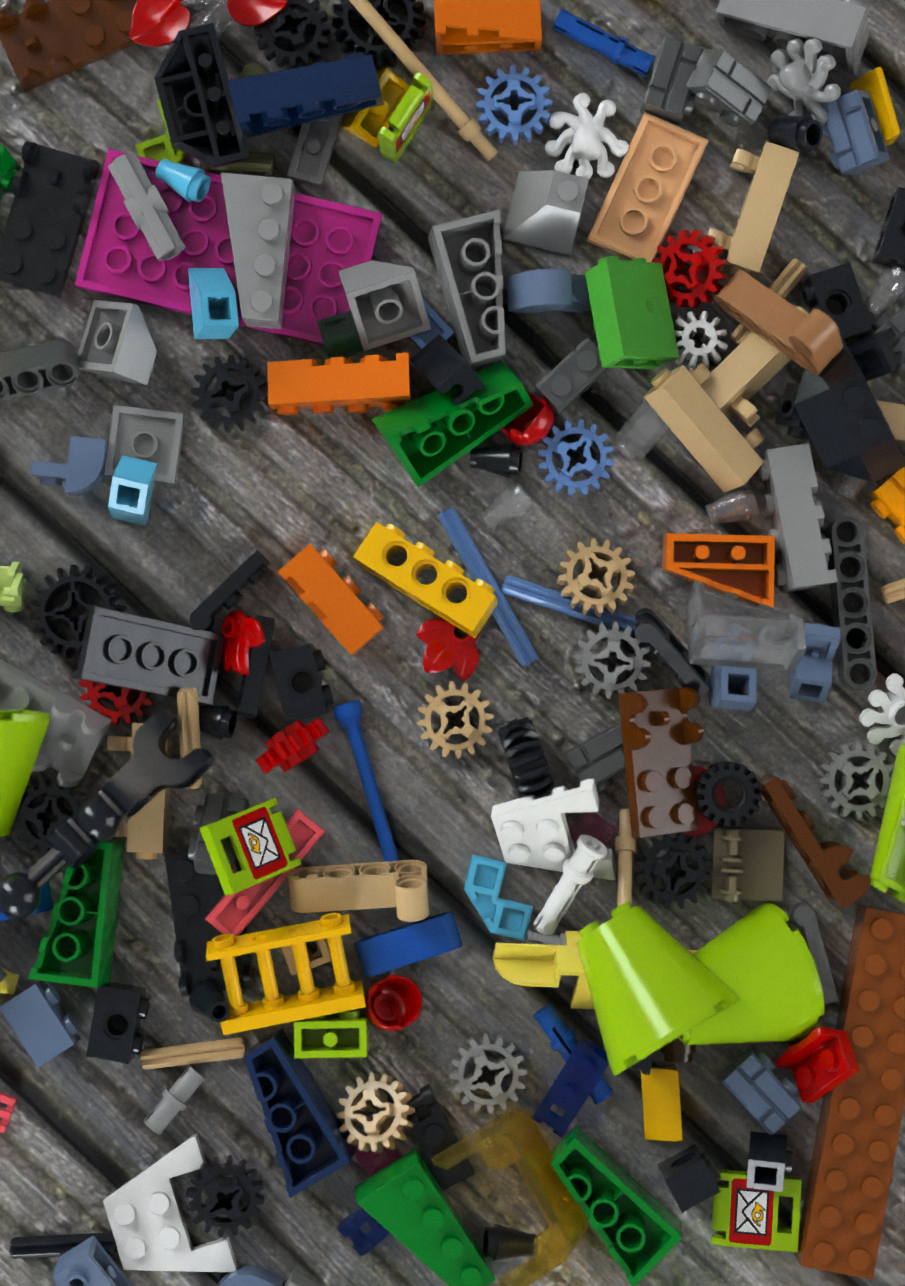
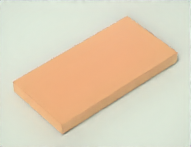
[587,112,709,262]

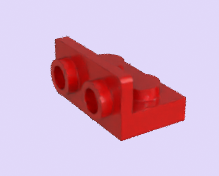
[775,1026,859,1103]

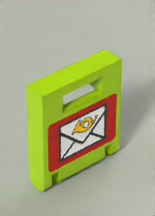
[378,72,433,164]
[199,797,302,896]
[711,1169,802,1253]

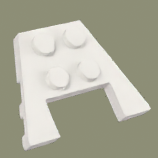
[491,779,617,880]
[103,1134,238,1272]

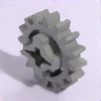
[573,620,651,699]
[817,742,894,820]
[449,1033,527,1114]

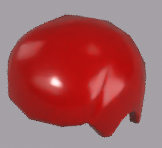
[500,393,555,446]
[365,974,423,1032]

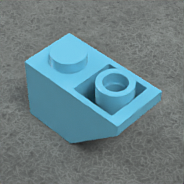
[188,268,239,339]
[108,455,157,526]

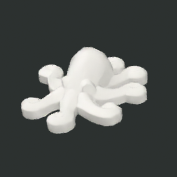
[545,93,629,180]
[859,673,905,755]

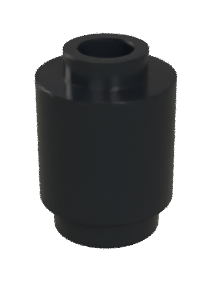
[768,115,823,153]

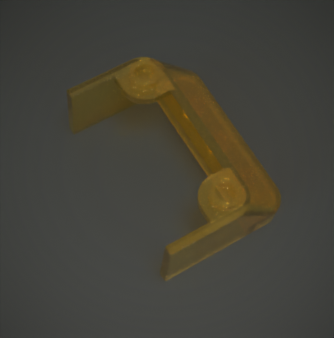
[431,1109,588,1286]

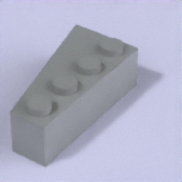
[716,0,869,75]
[221,172,296,330]
[428,209,506,370]
[758,443,838,593]

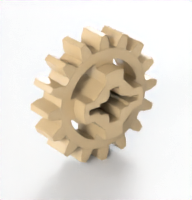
[557,538,635,617]
[417,681,494,758]
[336,1073,415,1154]

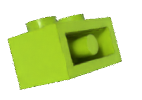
[294,1009,369,1059]

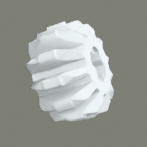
[674,311,728,370]

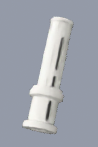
[533,835,608,935]

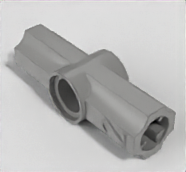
[108,152,186,262]

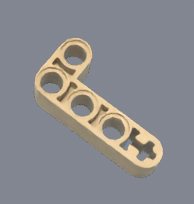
[287,860,429,922]

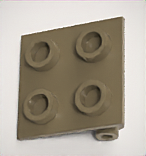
[711,828,785,902]

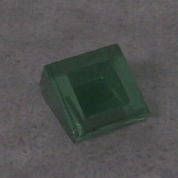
[317,311,363,358]

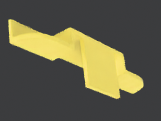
[492,931,697,1009]

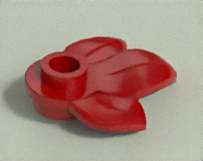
[222,610,265,675]
[416,618,480,681]

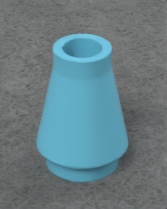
[155,159,211,202]

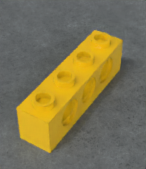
[353,522,498,638]

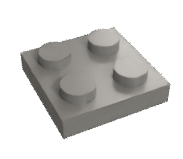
[104,405,185,485]

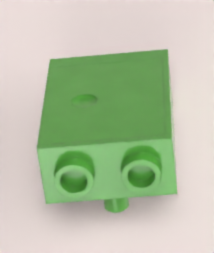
[585,256,679,369]

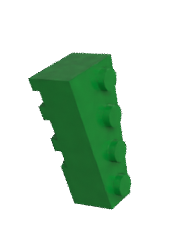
[371,361,534,487]
[28,839,125,988]
[550,1126,683,1286]
[354,1149,495,1286]

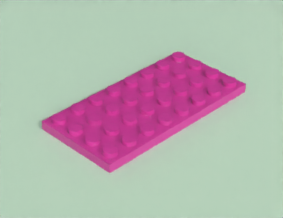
[75,149,383,352]

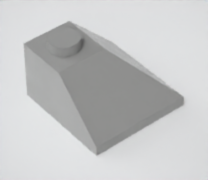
[502,170,589,257]
[338,260,431,351]
[78,300,157,385]

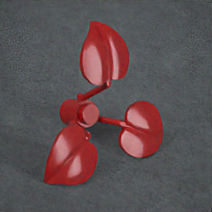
[129,0,288,47]

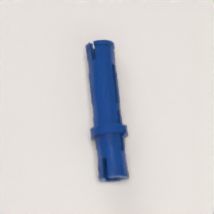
[552,9,656,78]
[533,1003,613,1104]

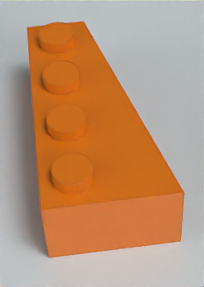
[267,352,411,415]

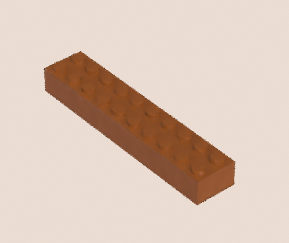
[794,904,905,1280]

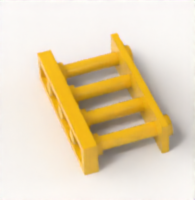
[206,913,366,1035]

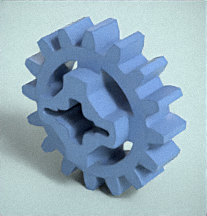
[476,65,552,146]
[537,419,614,497]

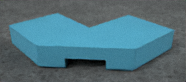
[464,854,533,941]

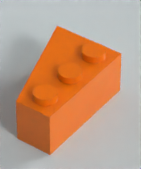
[434,0,542,55]
[662,533,775,610]
[278,543,385,656]

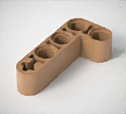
[714,270,843,375]

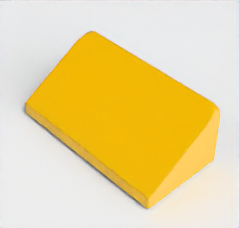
[850,67,901,146]
[341,68,410,148]
[640,1065,683,1142]

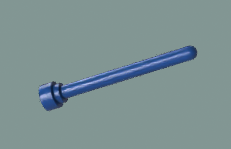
[332,699,399,862]

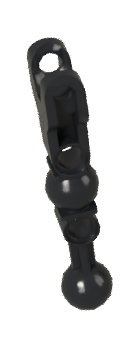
[0,709,214,919]

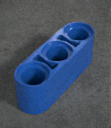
[354,911,463,977]

